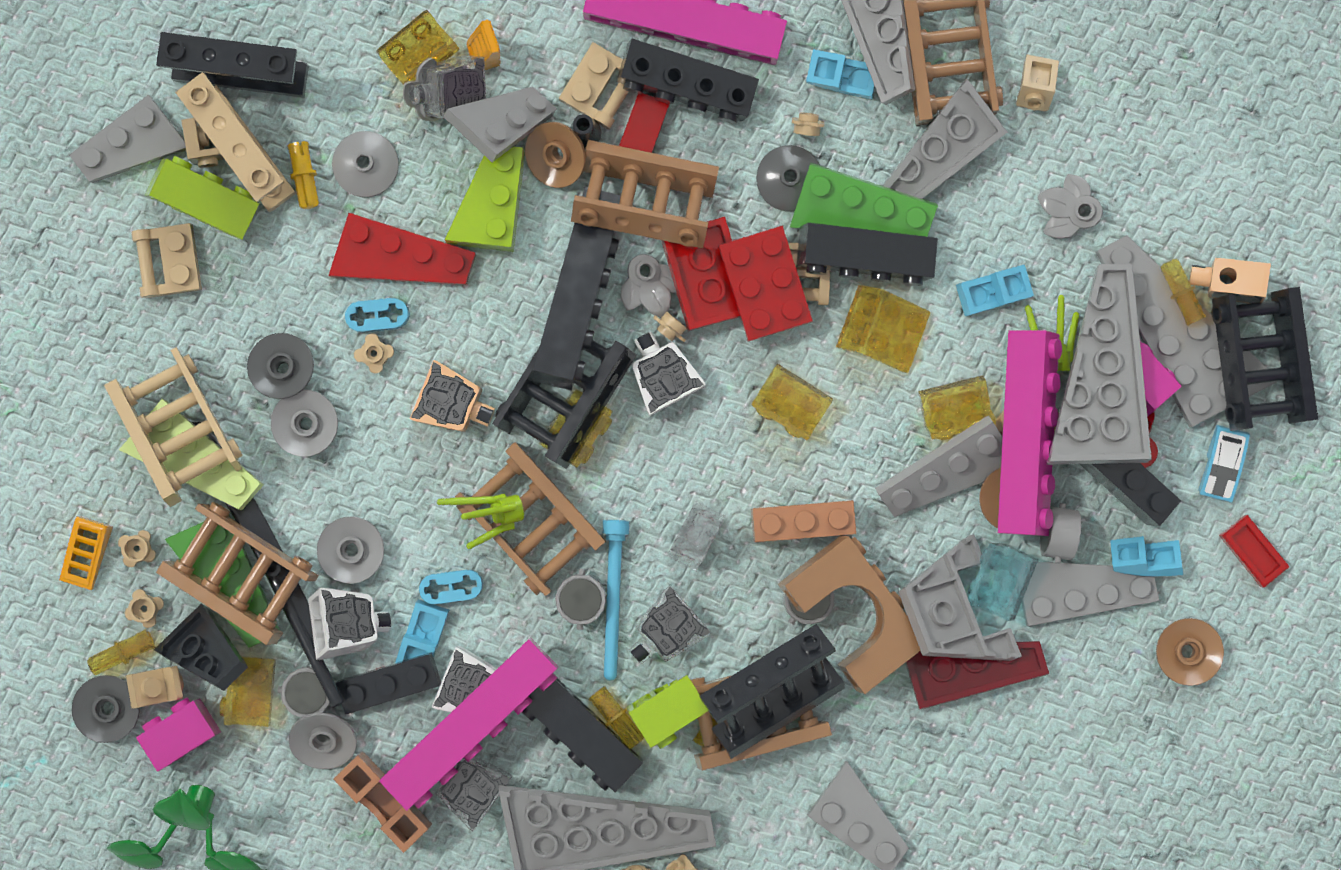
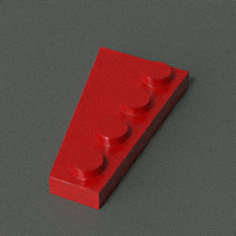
[328,213,476,285]

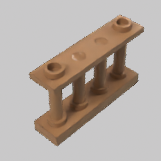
[903,0,1003,126]
[571,140,719,248]
[455,442,606,596]
[156,502,319,645]
[691,675,832,771]

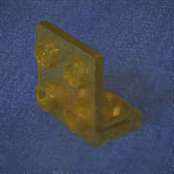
[836,285,930,373]

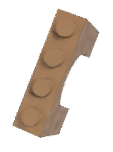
[778,535,921,694]

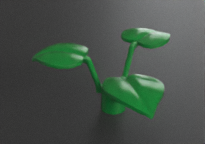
[107,785,267,870]

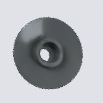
[756,145,820,211]
[247,333,314,399]
[72,675,140,743]

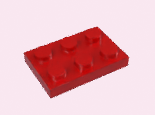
[661,217,740,331]
[718,225,813,342]

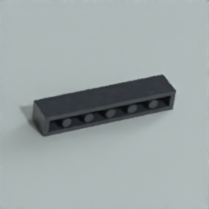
[532,186,621,391]

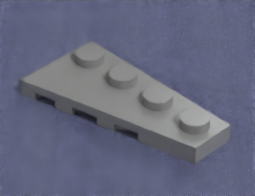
[841,0,915,105]

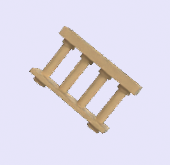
[175,72,296,212]
[104,347,243,507]

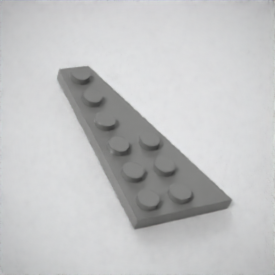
[1095,235,1278,427]
[1047,263,1151,465]
[499,785,716,870]

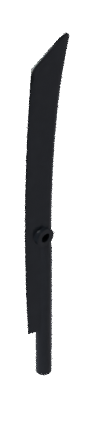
[192,422,344,708]

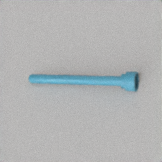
[602,520,630,681]

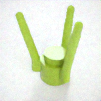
[1025,295,1079,371]
[437,493,524,549]

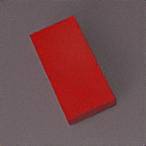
[619,93,670,153]
[1219,515,1289,588]

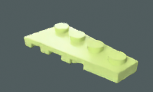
[119,399,264,510]

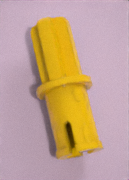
[287,141,319,209]

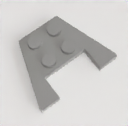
[898,534,1021,661]

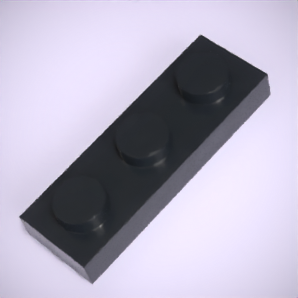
[335,652,441,715]

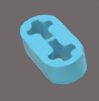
[345,298,410,333]
[419,569,483,604]

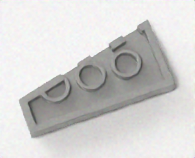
[882,79,1008,199]
[875,415,1003,517]
[1013,560,1159,626]

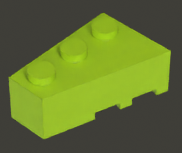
[444,146,525,252]
[144,156,260,240]
[626,675,708,749]

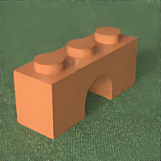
[751,500,856,542]
[333,752,432,853]

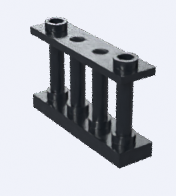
[156,32,309,98]
[1211,287,1318,431]
[492,340,637,469]
[699,624,846,759]

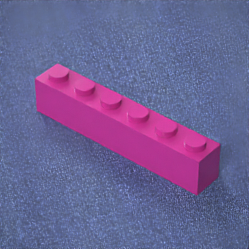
[583,0,787,66]
[998,330,1062,536]
[379,638,558,811]

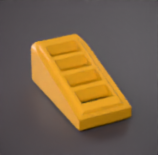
[467,19,501,71]
[59,516,113,590]

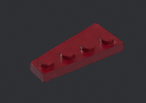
[905,641,1049,710]

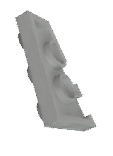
[443,87,557,163]
[69,95,186,183]
[807,761,909,870]

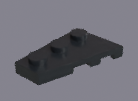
[154,603,248,691]

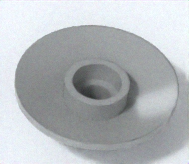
[332,131,399,197]
[271,390,338,457]
[317,517,384,584]
[288,713,357,769]

